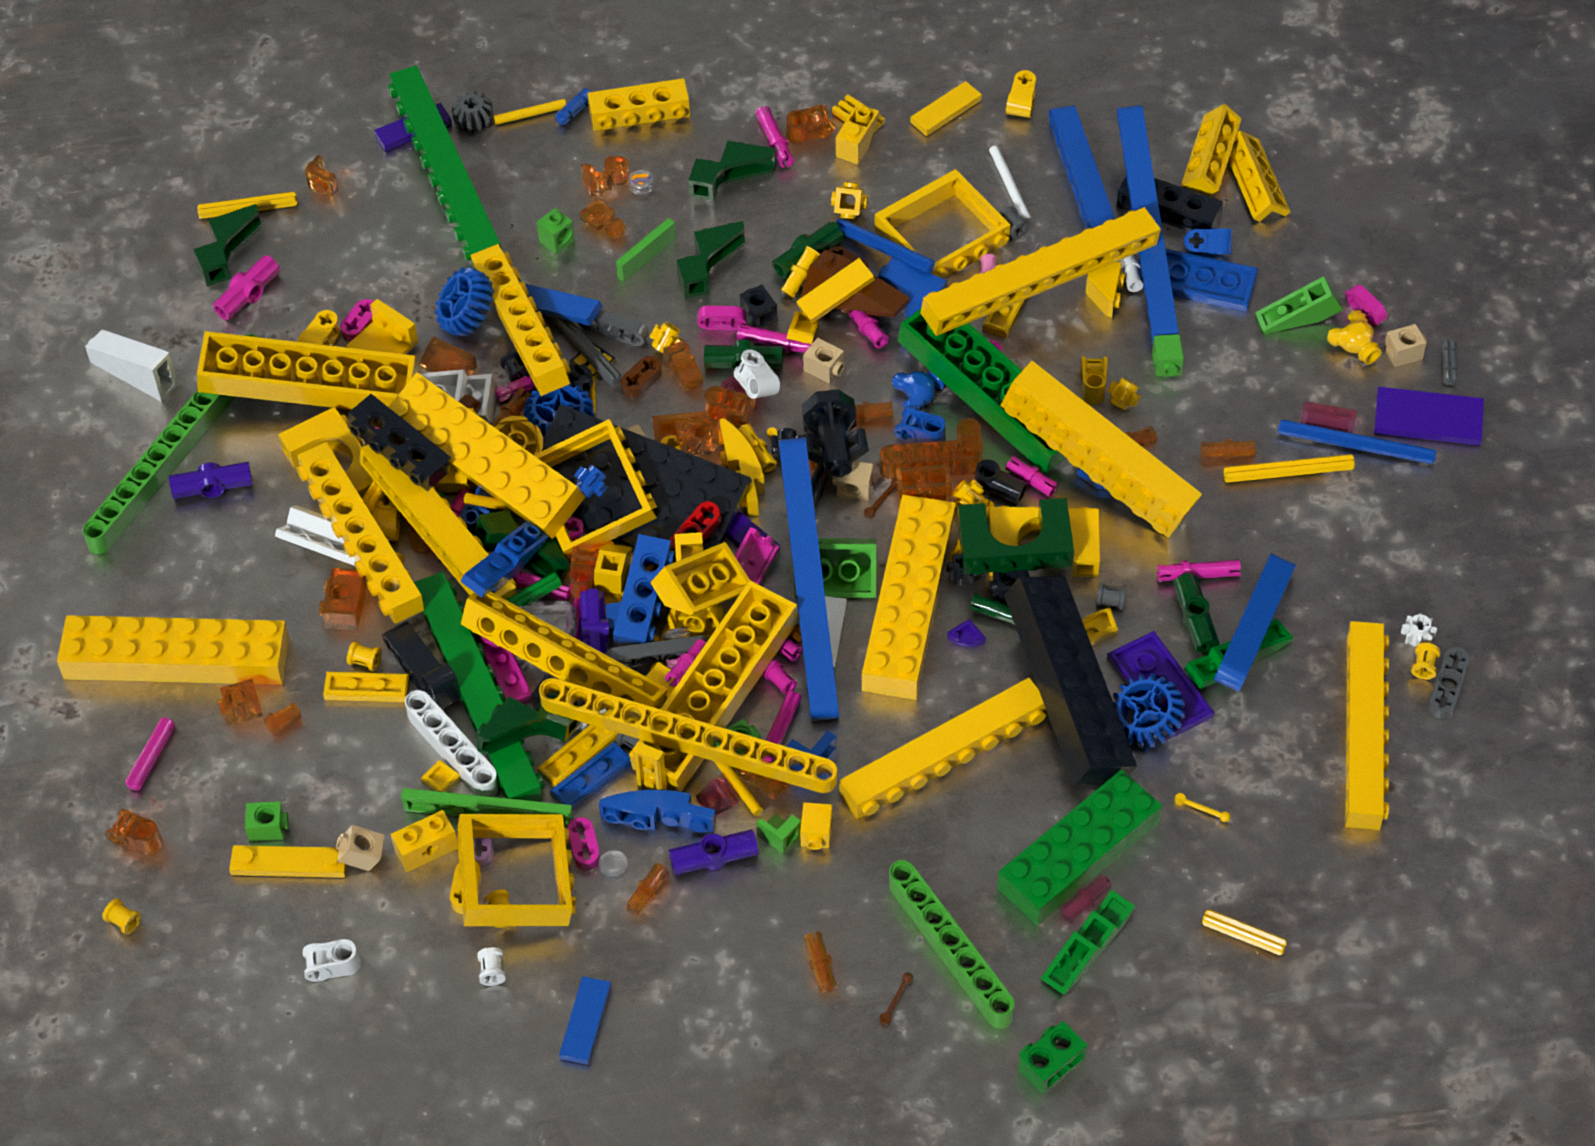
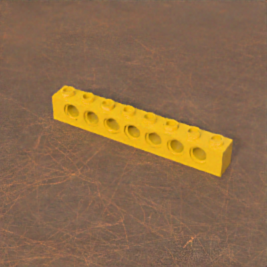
[470,244,571,396]
[296,442,424,624]
[461,591,668,722]

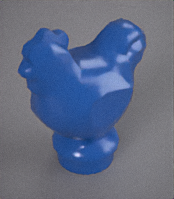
[892,370,946,411]

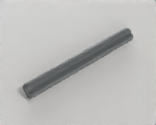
[547,316,621,386]

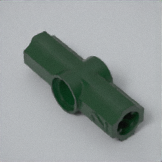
[772,221,844,280]
[704,340,783,371]
[1173,573,1220,654]

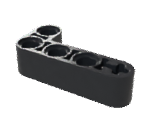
[382,621,461,709]

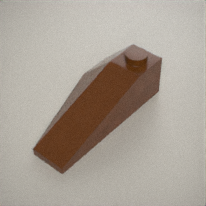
[800,250,910,317]

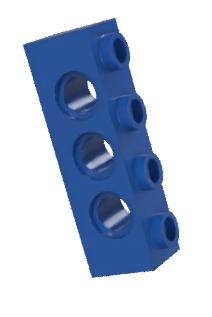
[613,534,675,646]

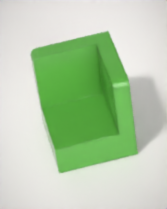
[756,814,801,854]

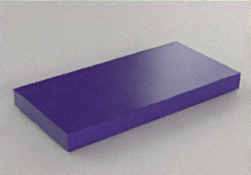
[1374,386,1484,446]
[1107,631,1214,741]

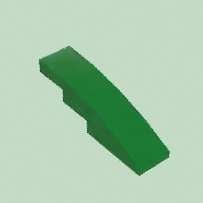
[1184,619,1294,689]
[1040,889,1136,996]

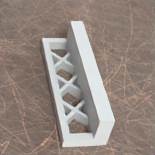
[275,505,390,566]

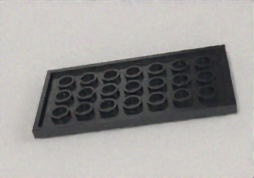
[542,404,752,560]

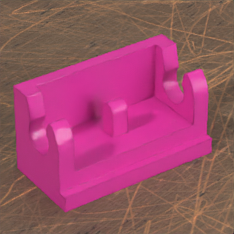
[734,527,780,585]

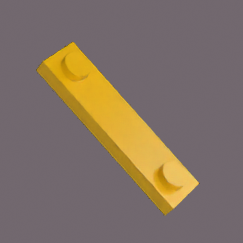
[229,845,347,878]

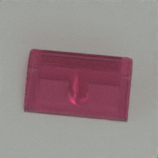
[1300,402,1357,433]

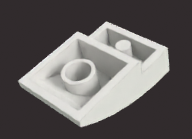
[420,370,498,425]

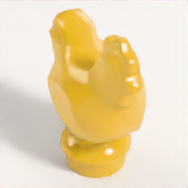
[1327,310,1382,365]

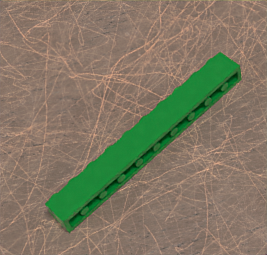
[387,65,502,268]
[414,572,545,802]

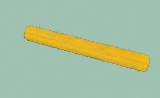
[1223,454,1355,483]

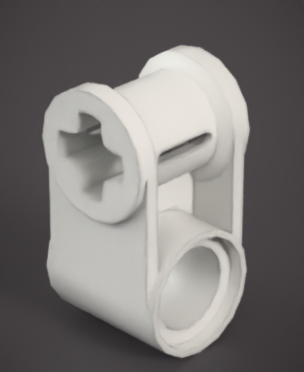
[734,350,780,399]
[303,939,361,982]

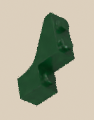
[688,141,776,201]
[193,204,262,287]
[676,221,745,299]
[473,510,570,583]
[476,693,580,755]

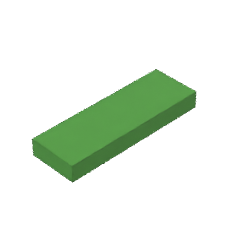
[616,218,676,282]

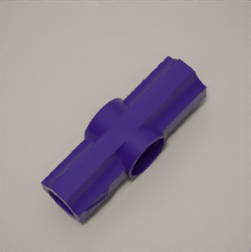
[169,462,253,499]
[578,589,609,654]
[669,829,759,875]

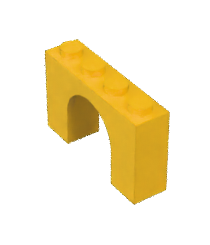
[278,407,374,505]
[989,506,1100,577]

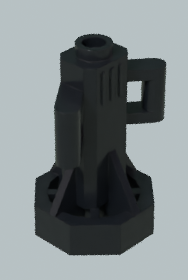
[802,389,869,477]

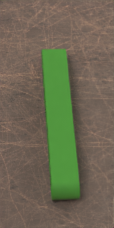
[889,860,1015,1029]

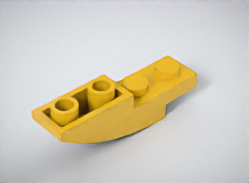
[715,418,765,518]

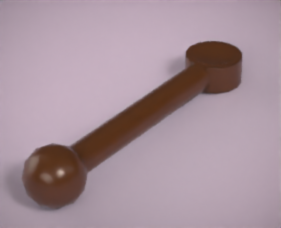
[864,477,902,519]
[880,972,914,1026]

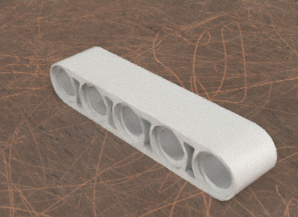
[405,690,499,797]

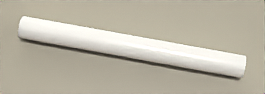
[989,146,1032,223]

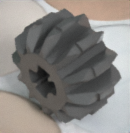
[452,91,494,132]

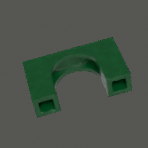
[957,498,1074,575]

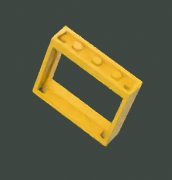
[874,169,1010,279]
[534,419,657,560]
[457,814,576,926]

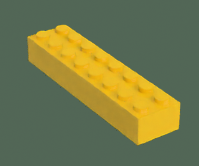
[197,331,415,410]
[1000,360,1202,538]
[389,372,585,539]
[862,494,956,700]
[629,580,799,792]
[57,615,290,685]

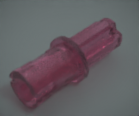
[1059,874,1112,922]

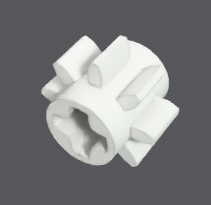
[1401,613,1437,647]

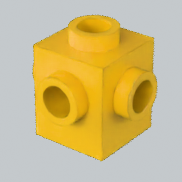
[831,182,868,219]

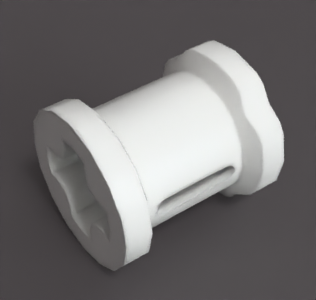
[477,947,506,986]

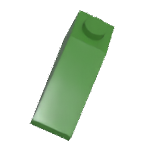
[1255,276,1343,334]

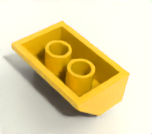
[650,542,750,615]

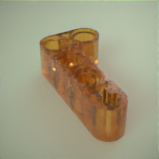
[879,418,983,479]

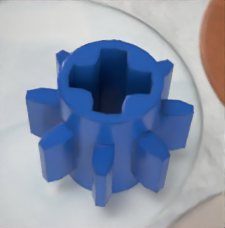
[573,465,607,499]

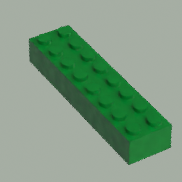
[898,308,1066,475]

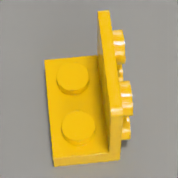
[346,299,419,354]

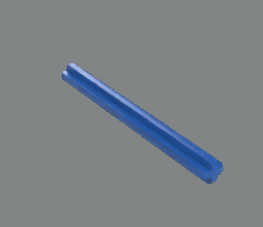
[1278,420,1436,464]

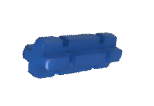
[555,88,592,126]

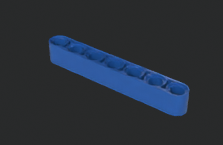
[1049,105,1115,229]
[1213,553,1296,692]

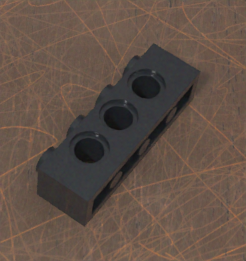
[1116,177,1223,234]
[348,394,451,491]

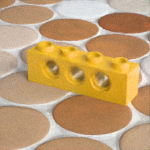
[587,78,690,131]
[1180,104,1242,196]

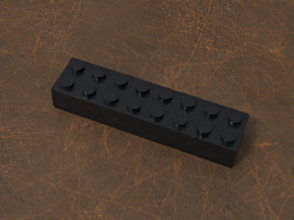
[1004,577,1137,786]

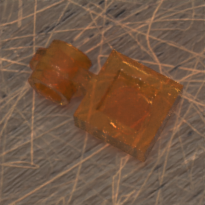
[579,199,626,239]

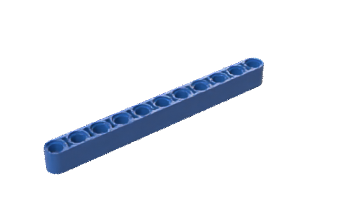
[1117,105,1179,344]
[779,437,839,721]

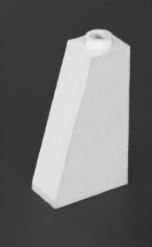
[85,330,178,402]

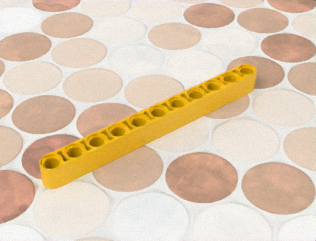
[539,678,837,793]

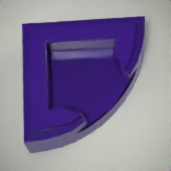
[947,619,986,647]

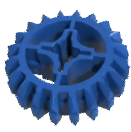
[435,267,494,337]
[523,382,595,439]
[1113,673,1185,749]

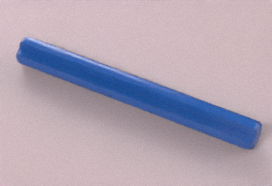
[836,219,935,273]

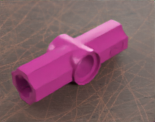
[212,255,281,321]

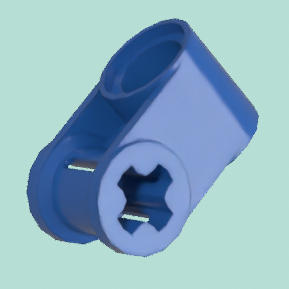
[1183,228,1233,255]
[893,407,946,450]

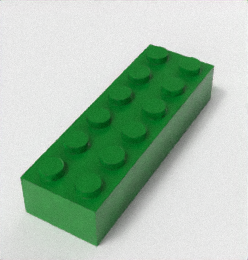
[997,769,1163,926]

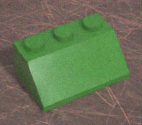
[794,538,876,598]

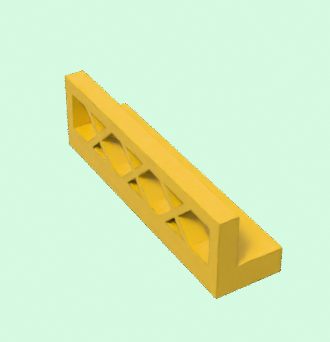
[1229,130,1291,222]

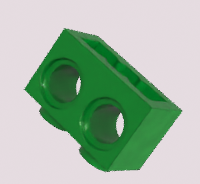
[1018,1021,1088,1094]

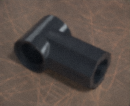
[974,459,1028,504]

